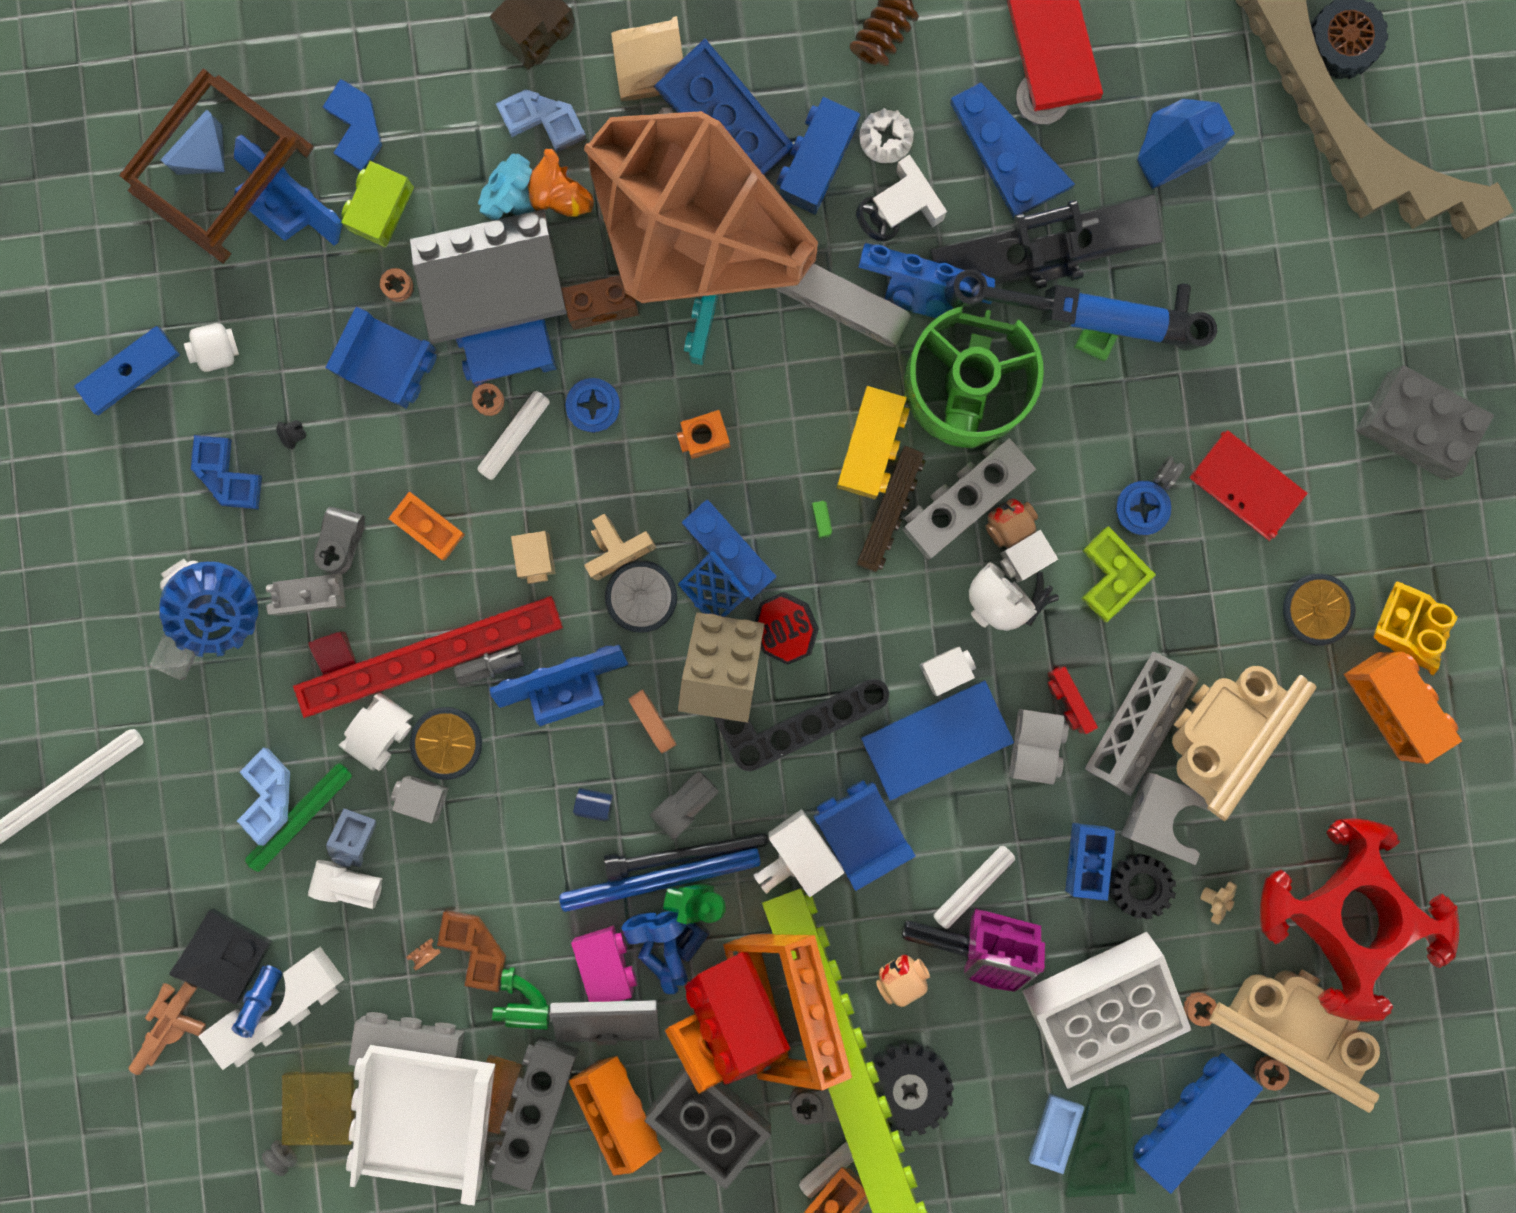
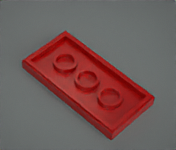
[1007,0,1103,111]

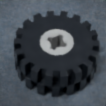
[873,1040,954,1136]

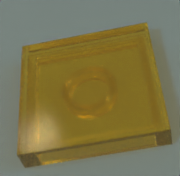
[282,1072,354,1145]

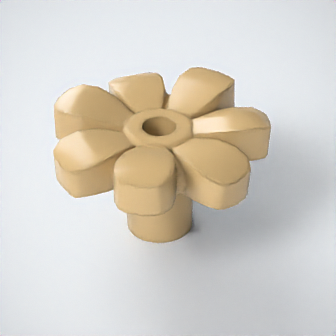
[1200,882,1237,925]

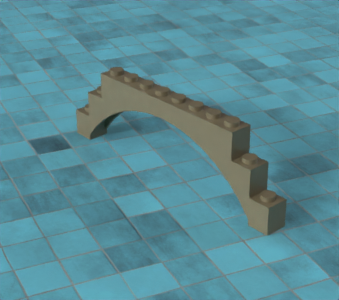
[1235,0,1514,240]

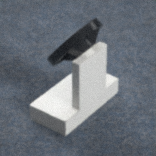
[856,155,947,242]

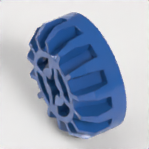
[160,562,258,657]

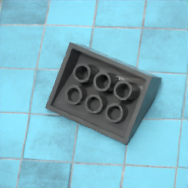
[410,209,567,344]

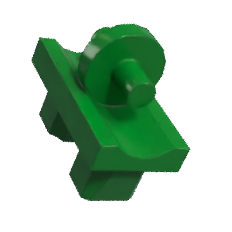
[663,884,726,924]

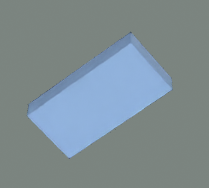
[1028,1094,1084,1174]

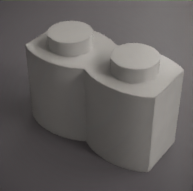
[1009,709,1069,785]

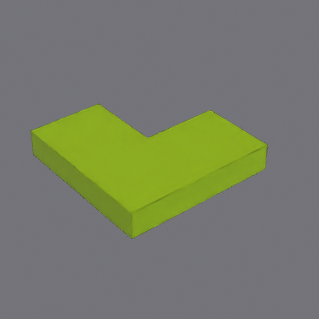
[1081,526,1156,623]

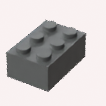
[1356,365,1494,480]
[645,1066,771,1190]

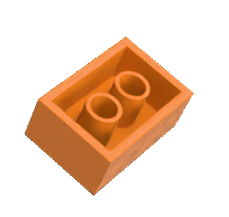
[1344,652,1462,764]

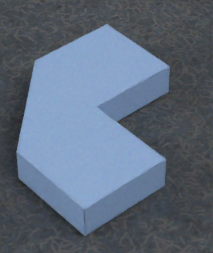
[496,89,587,153]
[237,747,290,846]

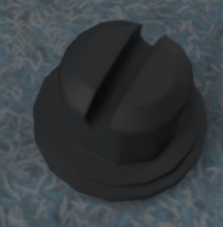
[276,420,307,450]

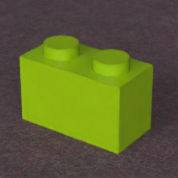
[341,161,414,248]

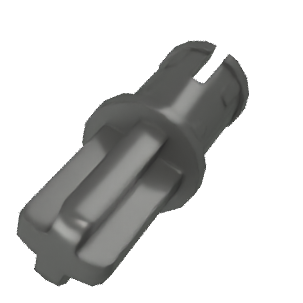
[454,645,525,686]

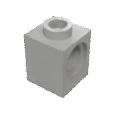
[391,775,449,823]

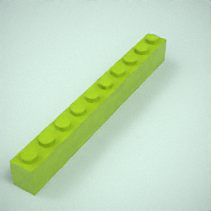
[762,888,928,1213]

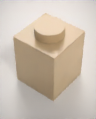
[511,531,556,584]

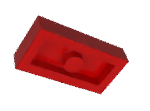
[1047,667,1098,734]

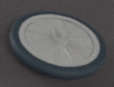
[605,560,677,633]

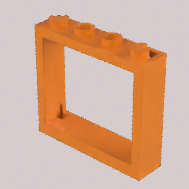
[723,934,852,1091]

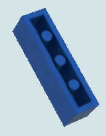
[1131,1053,1263,1194]

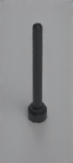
[604,833,769,882]

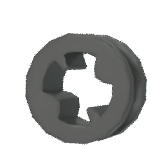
[1153,456,1185,490]
[262,1140,297,1176]

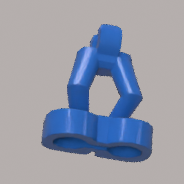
[621,911,688,994]

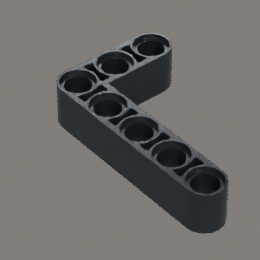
[713,679,890,771]

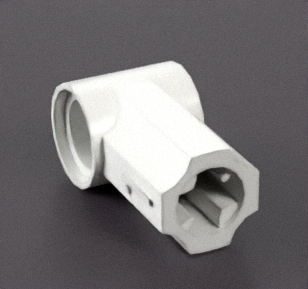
[308,860,382,909]

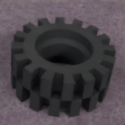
[1109,854,1176,919]

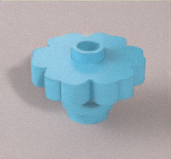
[478,154,535,220]

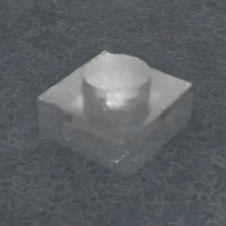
[149,635,196,680]

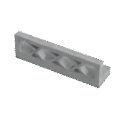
[1085,652,1199,796]

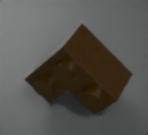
[489,0,575,70]

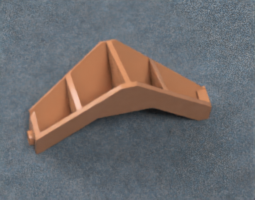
[584,111,818,303]

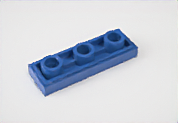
[74,326,180,415]

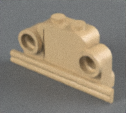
[1172,666,1317,822]
[1209,969,1380,1113]

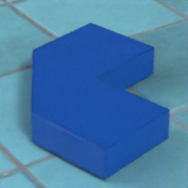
[323,79,382,171]
[191,435,262,510]

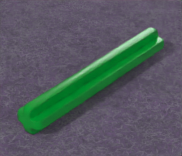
[245,763,352,872]

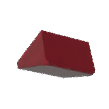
[308,631,356,675]

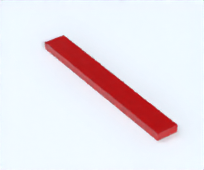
[293,596,564,718]

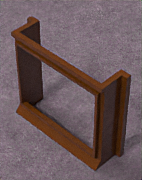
[119,68,314,264]

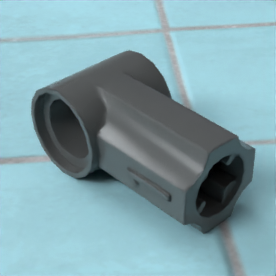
[649,770,719,840]

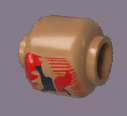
[985,498,1038,548]

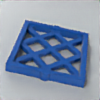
[678,551,750,617]

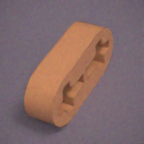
[628,689,677,754]

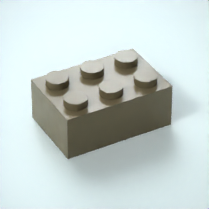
[678,612,764,723]

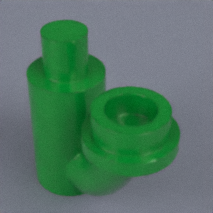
[492,967,550,1030]

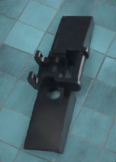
[930,194,1163,290]

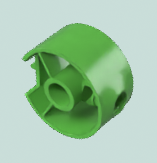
[904,307,1044,448]

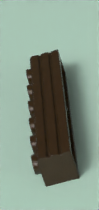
[856,446,926,573]

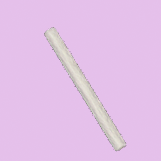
[0,729,143,844]

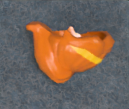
[528,149,594,217]

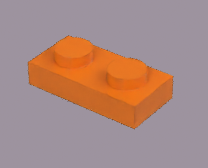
[388,492,465,561]

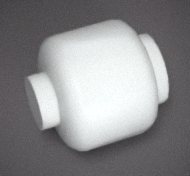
[184,323,239,372]

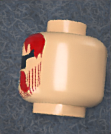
[876,954,930,1007]

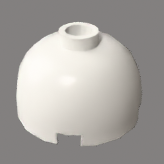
[969,562,1037,631]

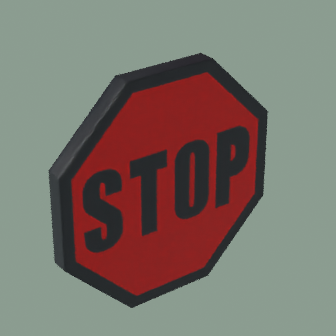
[755,592,819,665]

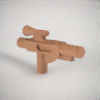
[128,982,206,1075]

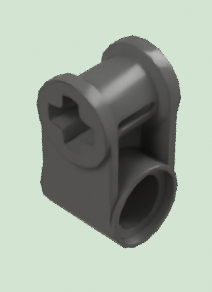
[314,506,365,574]
[789,1087,840,1125]

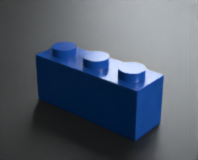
[776,97,860,215]
[682,499,777,601]

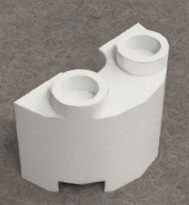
[339,692,413,771]

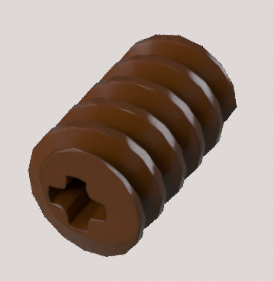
[849,0,919,66]

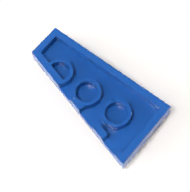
[950,82,1075,219]

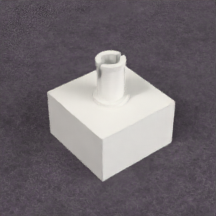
[754,809,844,897]

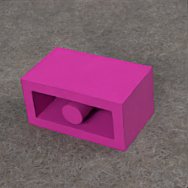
[571,925,638,1002]

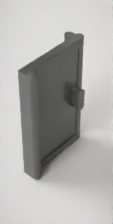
[549,1000,660,1045]

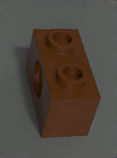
[562,275,639,330]

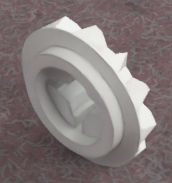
[859,108,914,163]

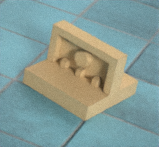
[584,514,657,581]

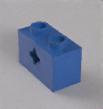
[1065,823,1115,901]

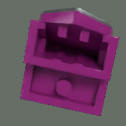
[964,908,1045,992]

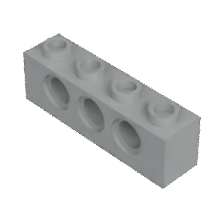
[902,438,1036,560]

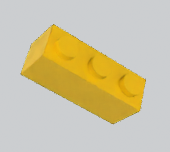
[836,386,910,499]

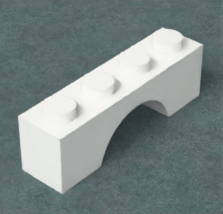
[198,947,344,1070]

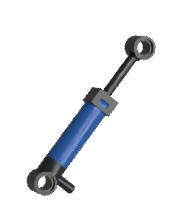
[944,269,1217,351]

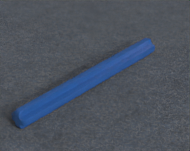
[559,848,761,912]

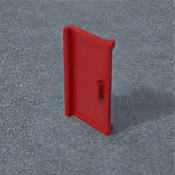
[1189,430,1308,541]

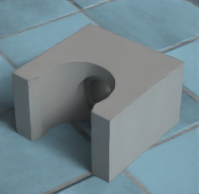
[1121,771,1210,865]

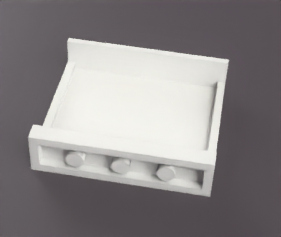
[346,1045,495,1206]

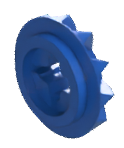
[565,378,620,433]
[1115,481,1171,536]

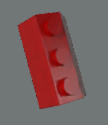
[684,952,791,1085]

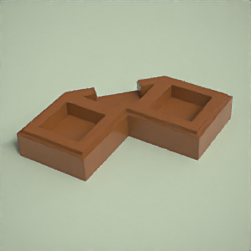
[437,910,506,992]

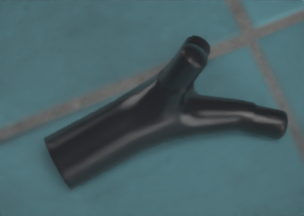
[1026,572,1059,626]

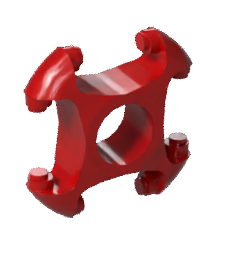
[1260,818,1460,1022]

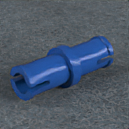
[231,965,283,1038]

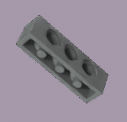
[489,1036,579,1191]

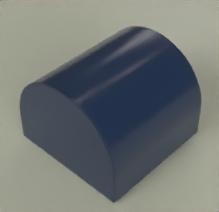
[573,788,614,822]
[676,922,710,962]

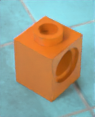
[676,410,730,459]

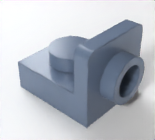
[326,808,377,868]

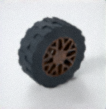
[1310,0,1389,80]

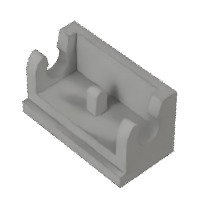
[266,573,346,616]

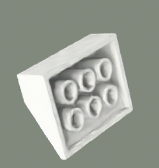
[1022,932,1191,1089]

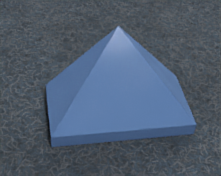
[161,110,225,175]

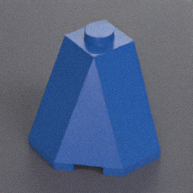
[1137,99,1235,189]

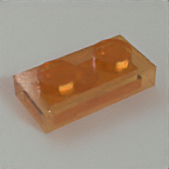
[486,1054,522,1134]

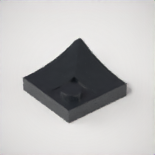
[169,909,273,1004]

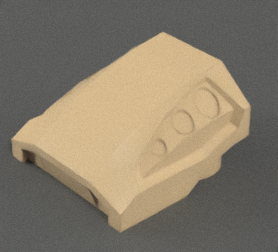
[611,16,683,102]

